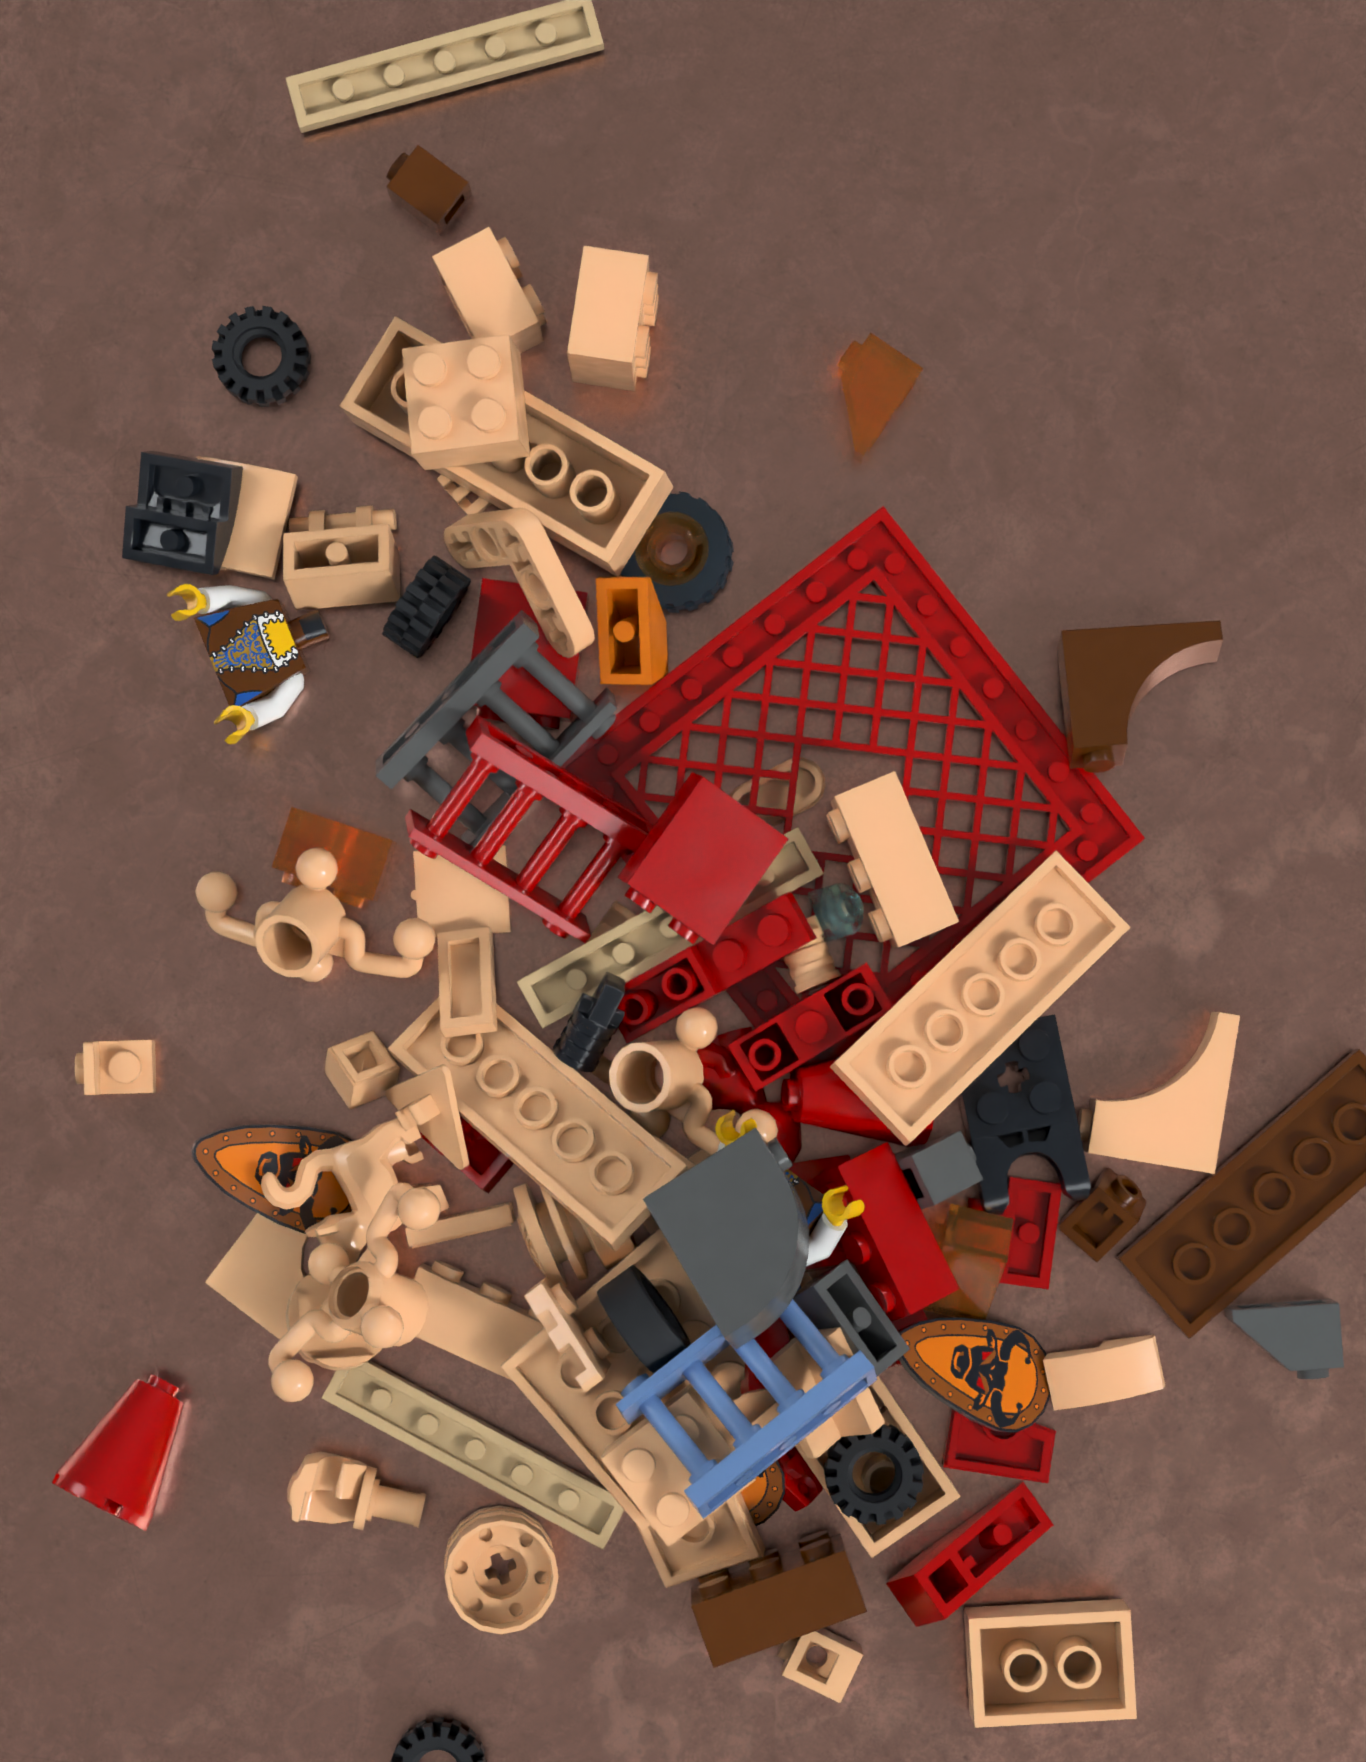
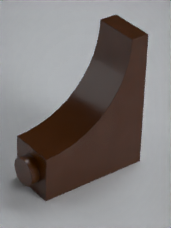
[1057,620,1223,773]

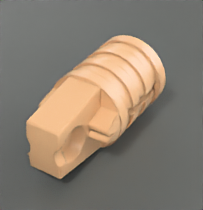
[784,895,841,995]

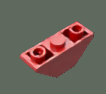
[728,962,893,1092]

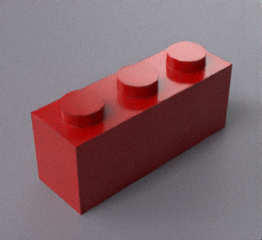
[813,1142,960,1322]

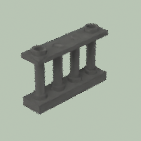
[375,610,618,847]

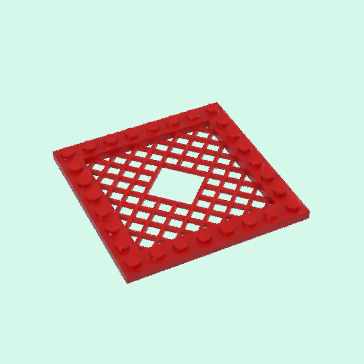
[561,506,1146,1074]

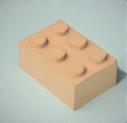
[567,246,659,391]
[826,771,959,949]
[964,1599,1137,1728]

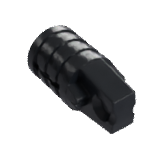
[553,972,625,1072]

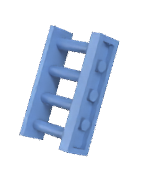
[616,1284,877,1519]

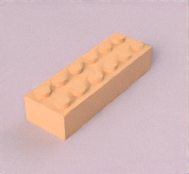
[339,316,673,577]

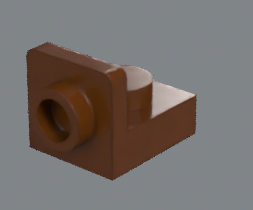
[1057,1168,1147,1263]

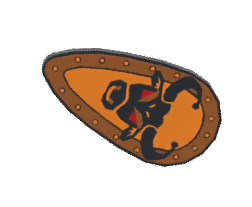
[191,1124,353,1234]
[898,1317,1050,1432]

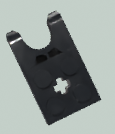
[958,1014,1091,1218]

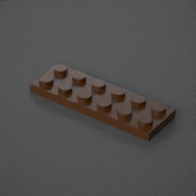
[1117,1049,1366,1339]

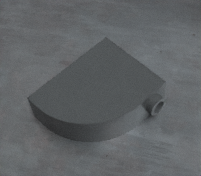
[643,1128,809,1349]

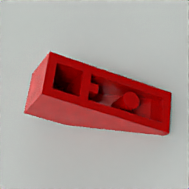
[886,1482,1054,1627]

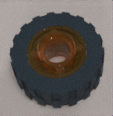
[620,491,734,613]

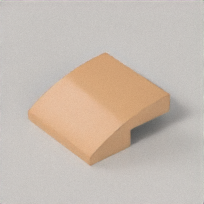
[196,456,298,580]

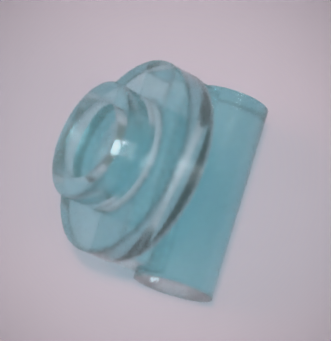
[808,883,864,943]

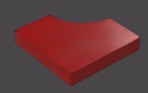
[942,1408,1056,1484]

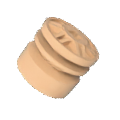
[513,1183,637,1287]
[443,1505,559,1635]

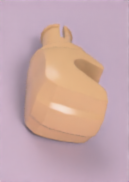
[287,1452,426,1530]

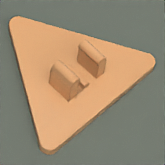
[385,1064,469,1170]

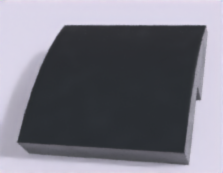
[122,451,243,575]

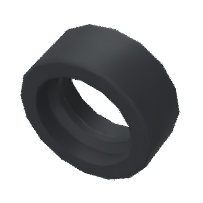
[597,1265,691,1373]

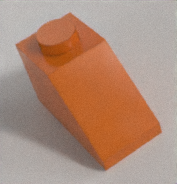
[596,577,668,685]

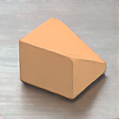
[324,1030,400,1110]

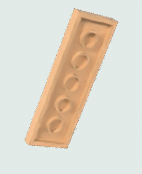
[830,851,1131,1146]
[387,997,689,1252]

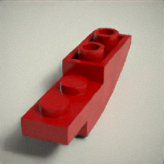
[618,891,817,1044]

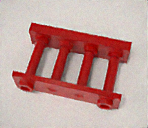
[405,715,653,944]

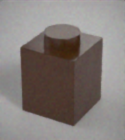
[386,145,472,236]

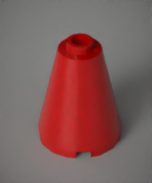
[781,1057,934,1147]
[51,1374,184,1531]

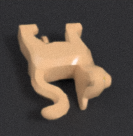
[261,1118,449,1264]

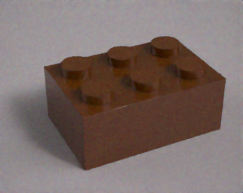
[691,1531,867,1668]

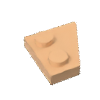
[524,1277,611,1392]

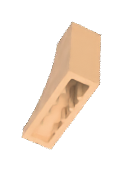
[1077,1012,1240,1174]

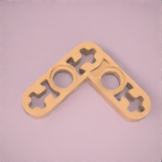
[444,508,595,658]

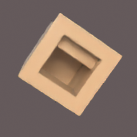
[776,1628,863,1703]

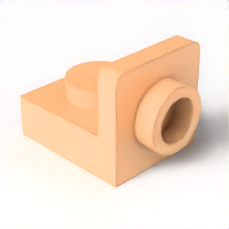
[75,1040,156,1095]

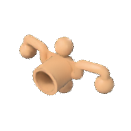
[195,848,436,982]
[572,1007,778,1155]
[268,1183,440,1402]

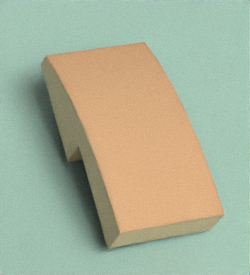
[1043,1335,1165,1410]

